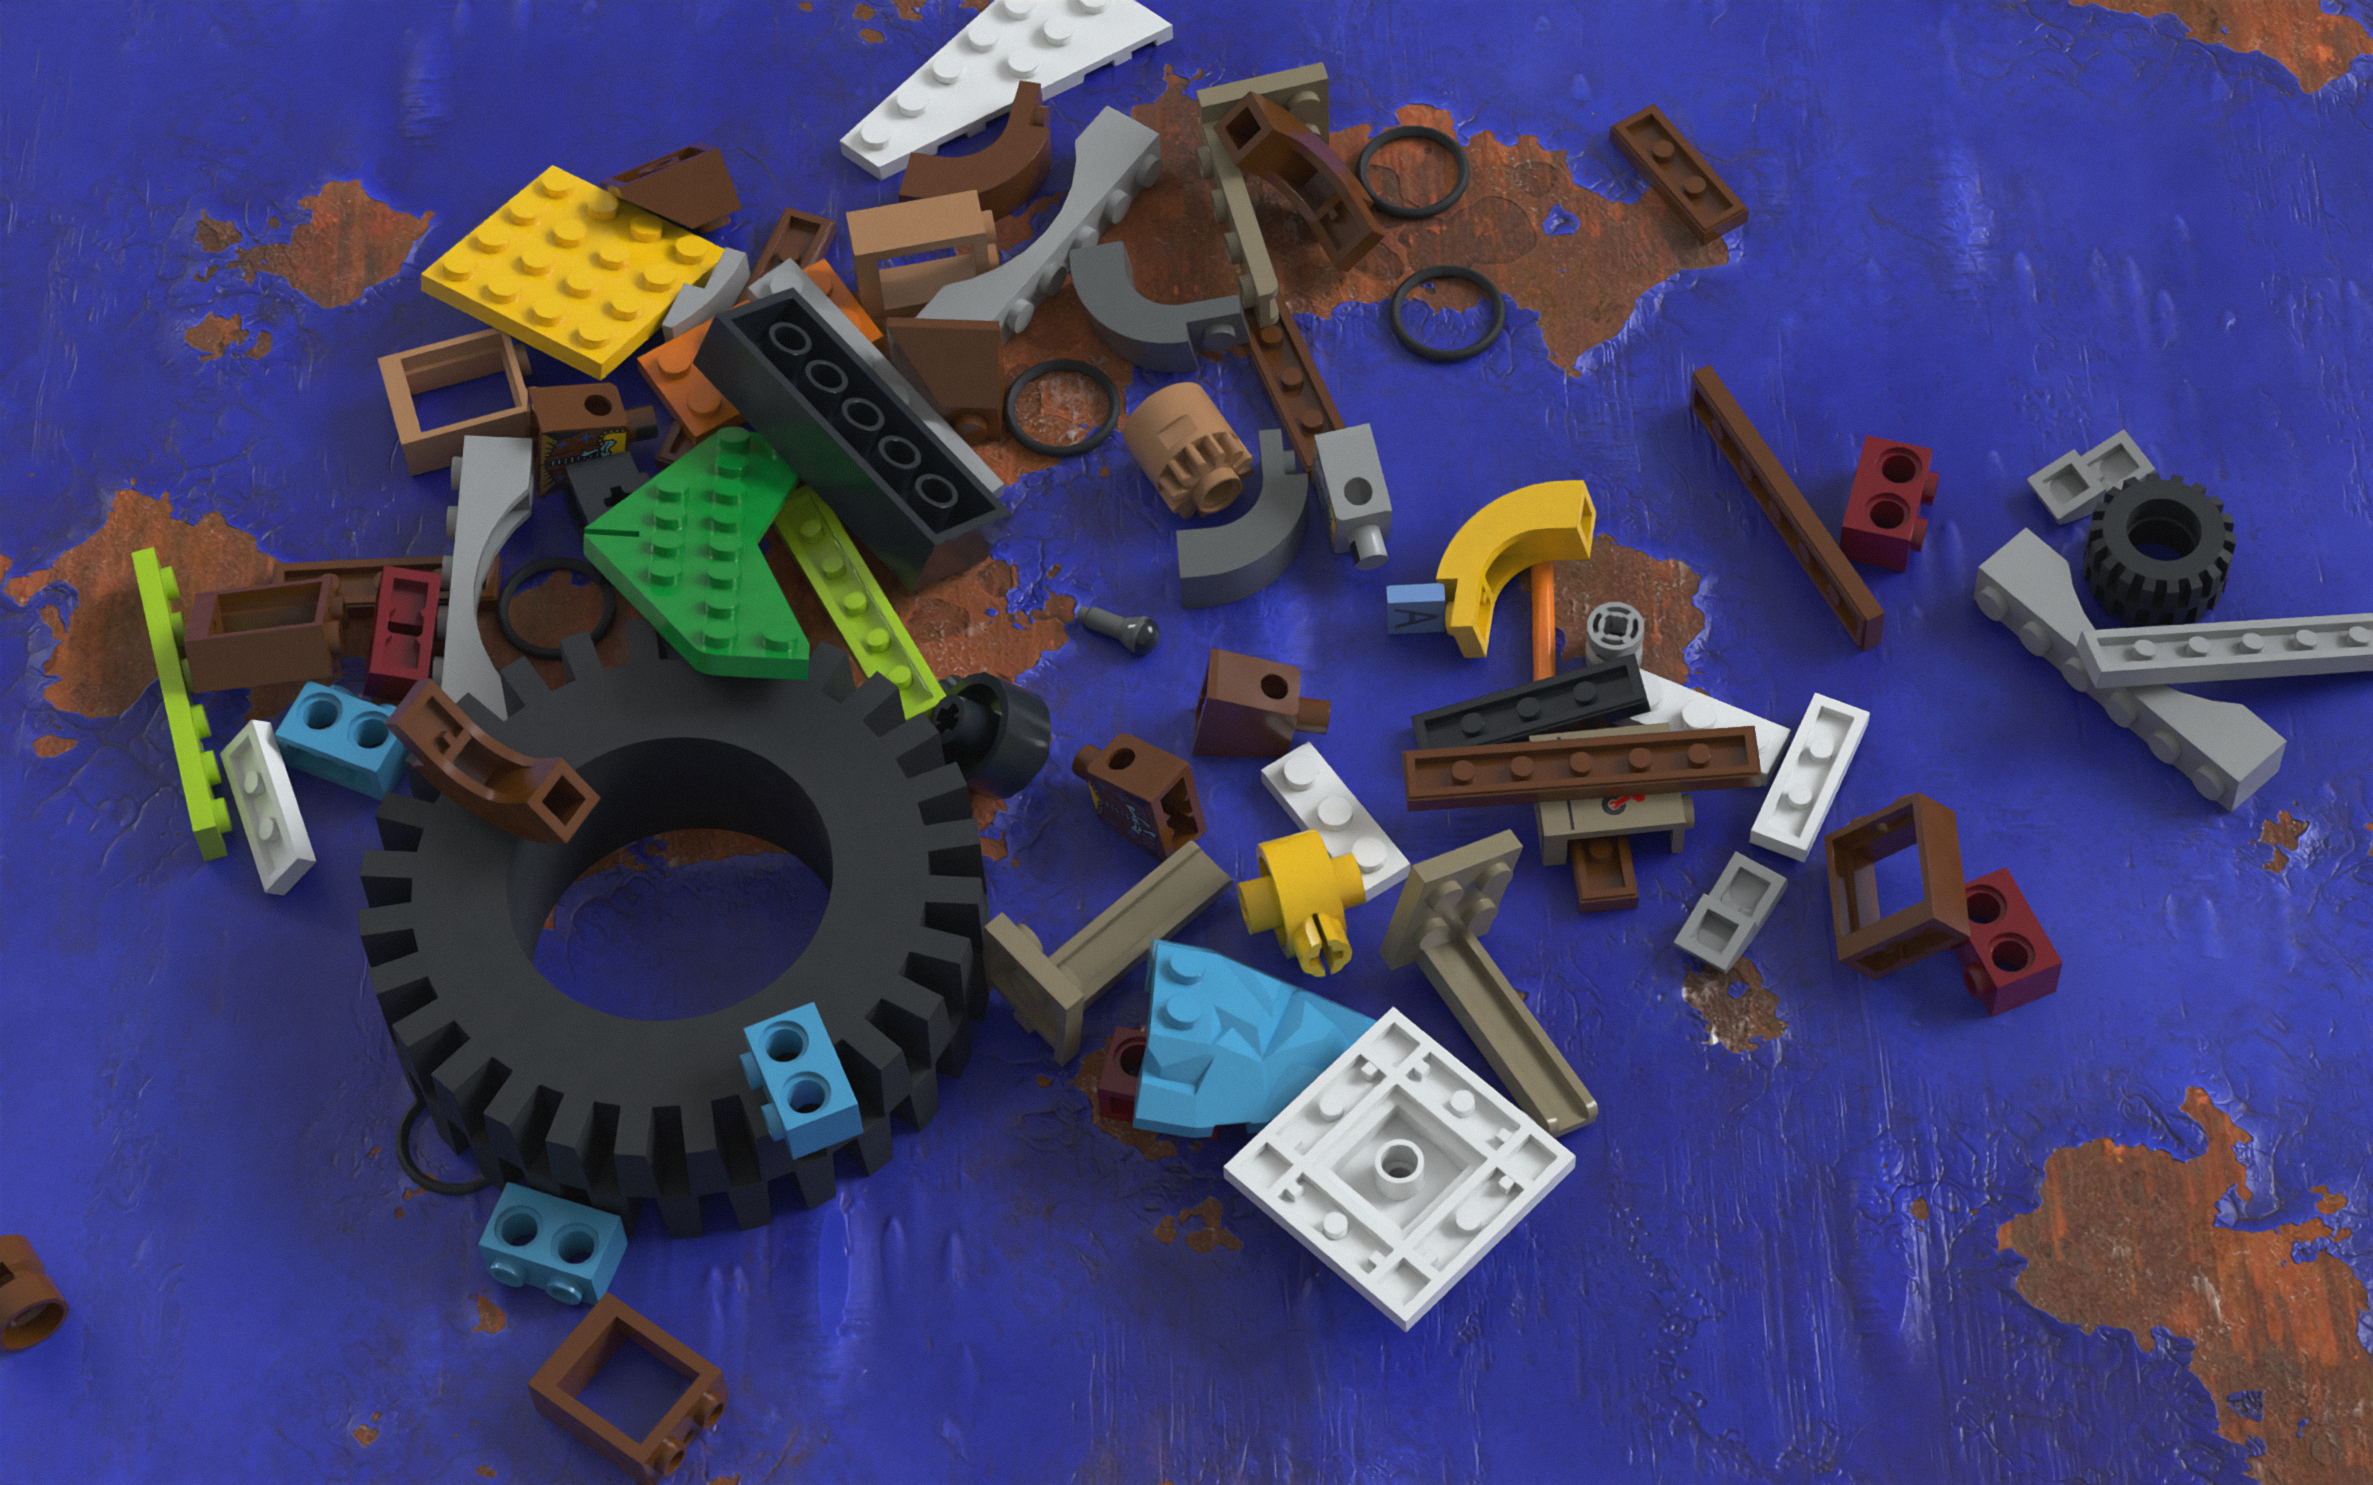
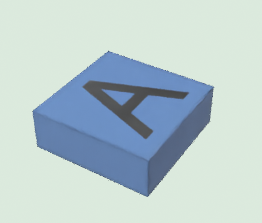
[1387,583,1445,634]

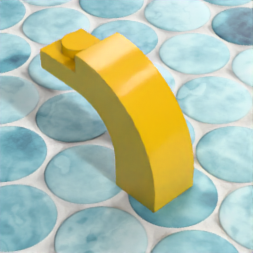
[1436,480,1596,658]

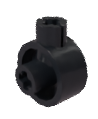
[930,672,1051,800]

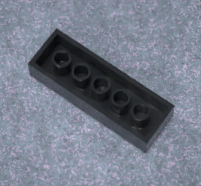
[692,287,1012,592]

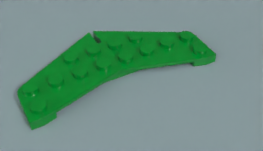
[583,426,810,680]

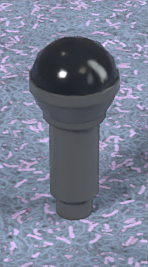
[1077,605,1161,655]

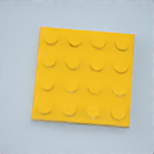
[421,165,725,381]

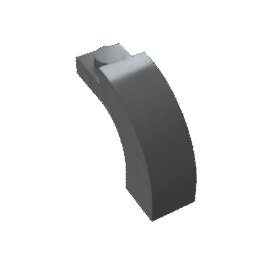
[1069,240,1251,372]
[1176,429,1309,609]

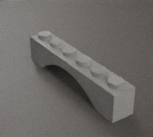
[915,105,1163,346]
[432,435,535,721]
[1973,528,2287,812]

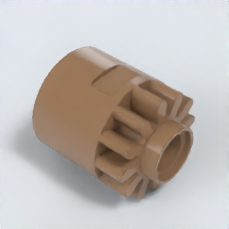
[1122,382,1254,520]

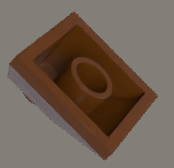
[599,142,742,233]
[886,317,1007,443]

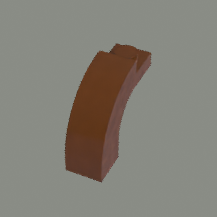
[899,80,1053,222]
[1213,91,1385,272]
[384,679,600,844]

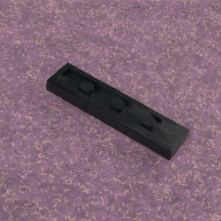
[1411,654,1651,750]

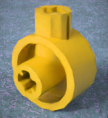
[1237,829,1366,977]

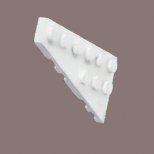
[840,0,1173,181]

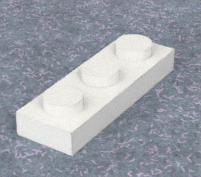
[1611,668,1791,786]
[1750,693,1870,863]
[220,719,316,896]
[1261,741,1410,903]

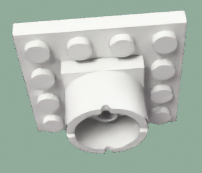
[1223,1007,1576,1332]

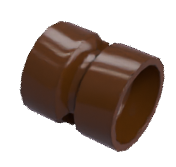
[0,1234,70,1352]

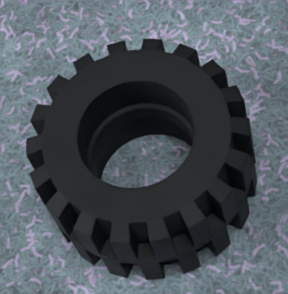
[2083,473,2236,627]

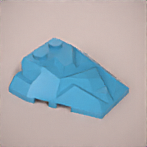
[1132,938,1377,1138]

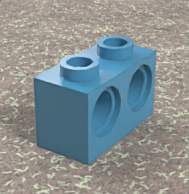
[275,680,411,801]
[739,1002,864,1160]
[478,1182,628,1305]

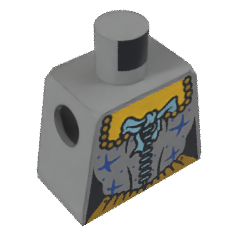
[1311,423,1392,571]

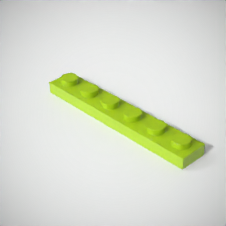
[772,484,946,722]
[131,547,233,861]

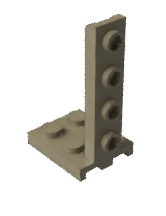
[1195,62,1329,328]
[1379,829,1598,1139]
[983,840,1234,1067]

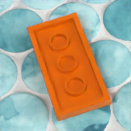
[637,258,884,447]

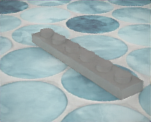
[747,258,1004,499]
[2076,613,2373,689]

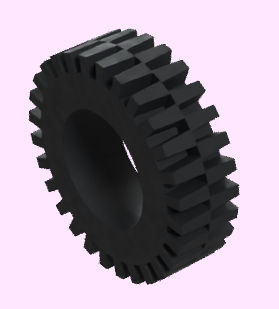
[358,618,991,1239]

